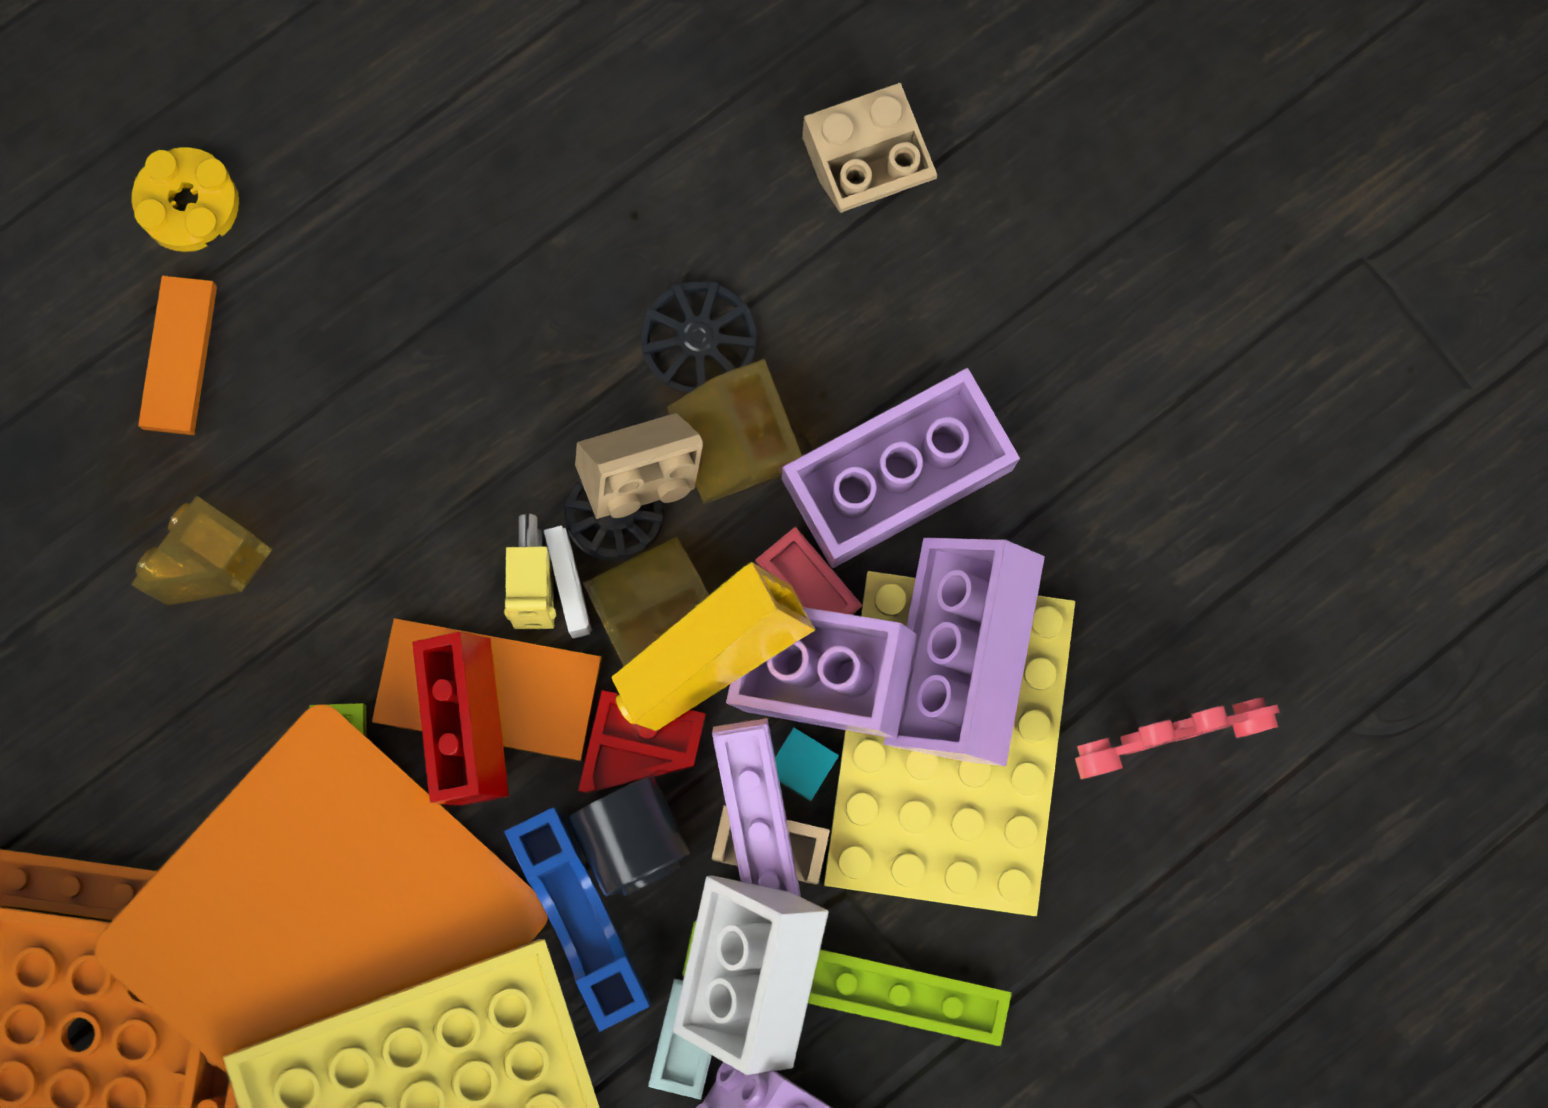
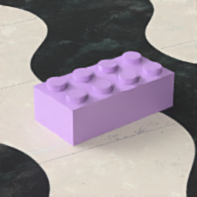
[782,368,1020,569]

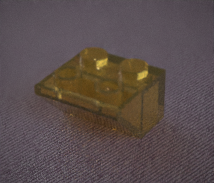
[667,359,802,504]
[131,496,272,605]
[583,537,709,666]

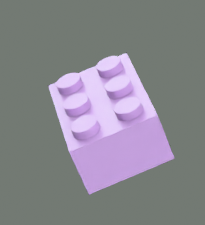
[726,607,917,739]

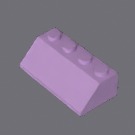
[884,538,1045,766]

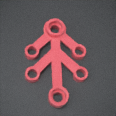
[1075,697,1280,779]

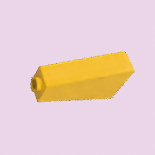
[611,562,815,731]

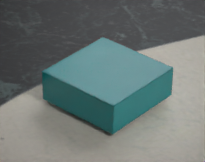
[775,728,839,802]

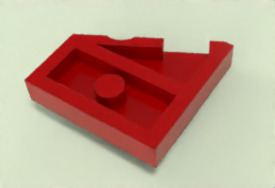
[578,690,706,793]

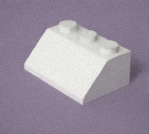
[672,876,828,1075]

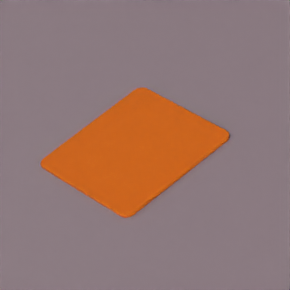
[94,705,548,1073]

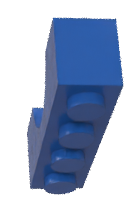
[504,807,652,1032]

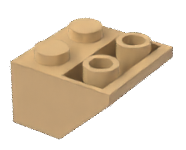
[802,83,937,213]
[575,413,703,519]

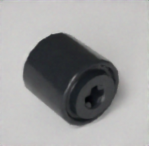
[567,775,691,897]

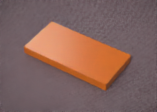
[372,618,602,762]

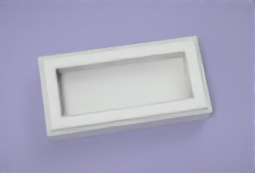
[544,526,592,639]

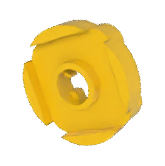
[132,147,239,252]

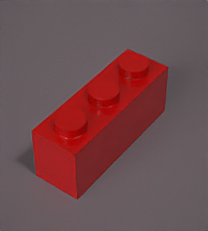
[412,631,509,806]

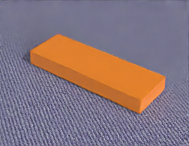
[138,276,217,435]

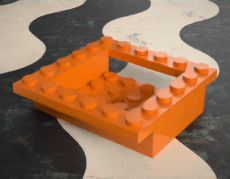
[0,849,238,1108]

